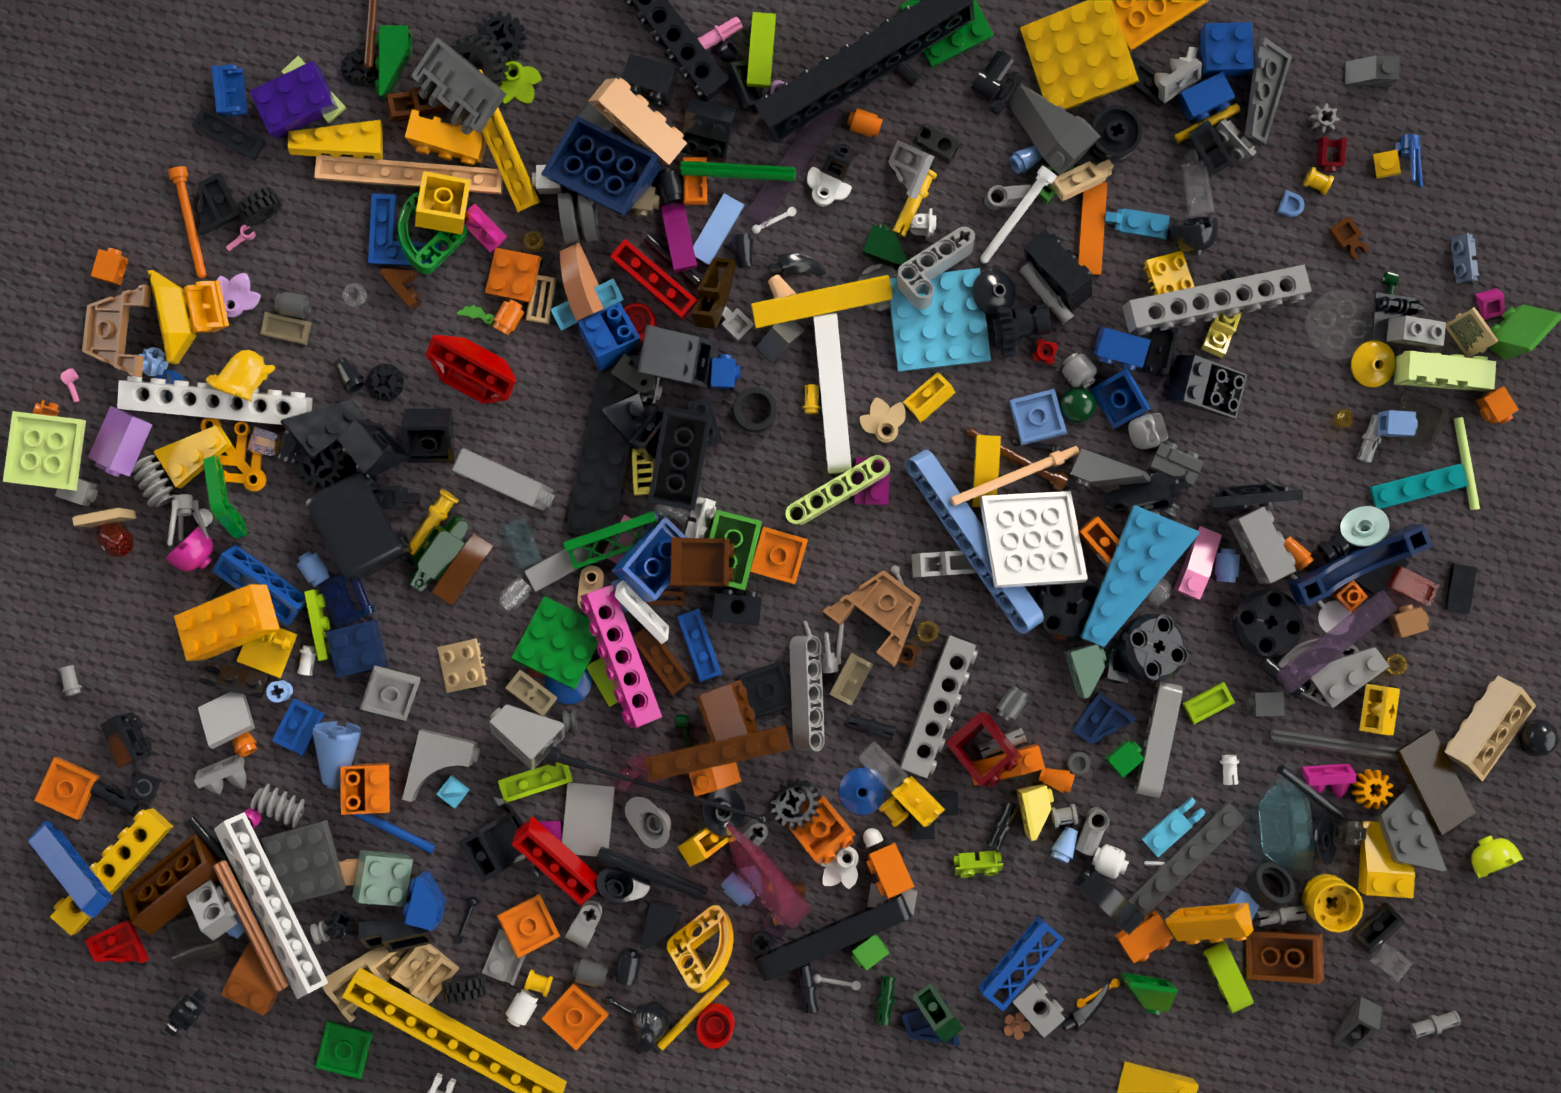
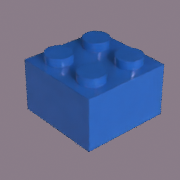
[1199,22,1254,77]

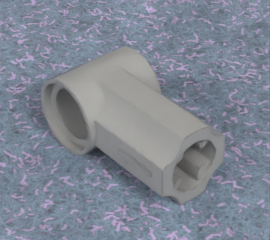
[984,185,1032,211]
[1075,807,1110,856]

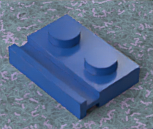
[272,698,326,756]

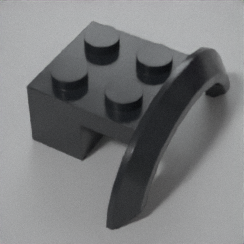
[459,796,540,883]

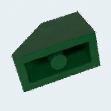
[862,224,908,268]
[912,983,963,1043]

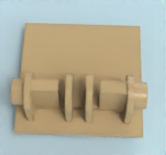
[437,639,488,693]

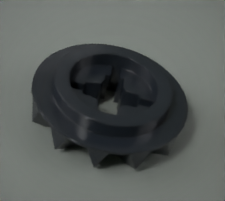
[340,49,378,87]
[366,363,404,401]

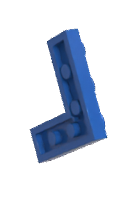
[368,194,441,268]

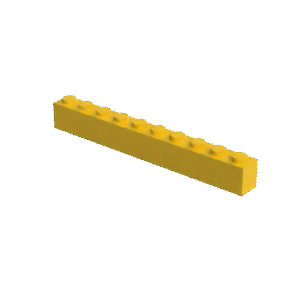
[342,968,567,1093]

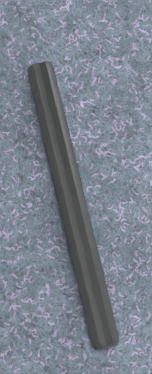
[1269,729,1399,761]

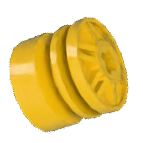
[1301,874,1363,933]

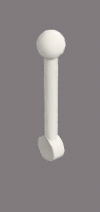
[752,207,796,234]

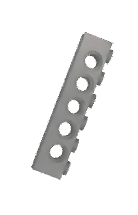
[899,635,978,778]

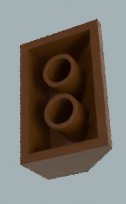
[696,679,759,742]

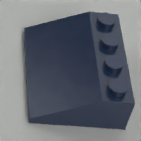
[541,115,661,216]

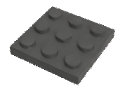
[261,820,346,904]

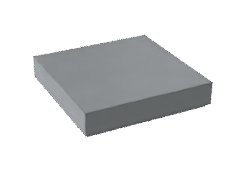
[360,665,420,721]
[198,692,255,749]

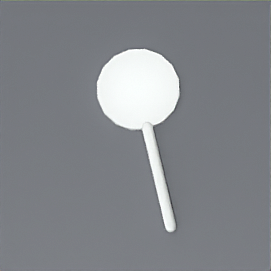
[1291,574,1353,635]

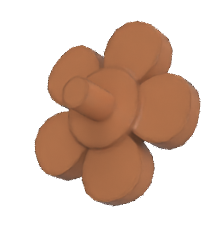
[1003,1012,1031,1040]

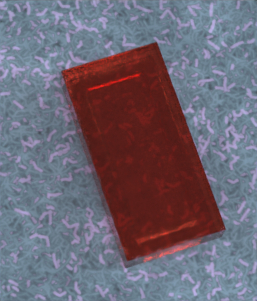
[1388,566,1439,607]

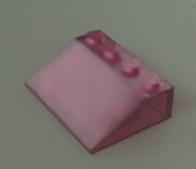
[725,822,813,929]

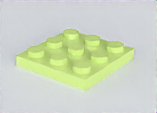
[3,411,86,491]

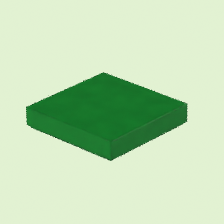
[315,1021,374,1079]

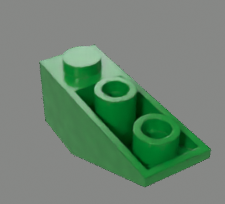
[375,25,412,101]

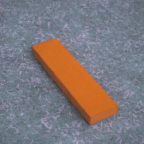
[1078,182,1107,276]

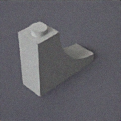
[402,729,480,802]

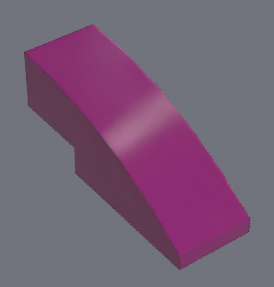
[661,201,698,273]

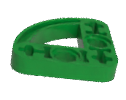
[398,193,467,274]

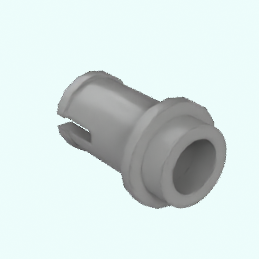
[58,665,82,696]

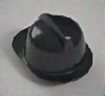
[596,867,651,905]

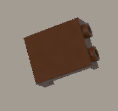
[671,537,734,586]

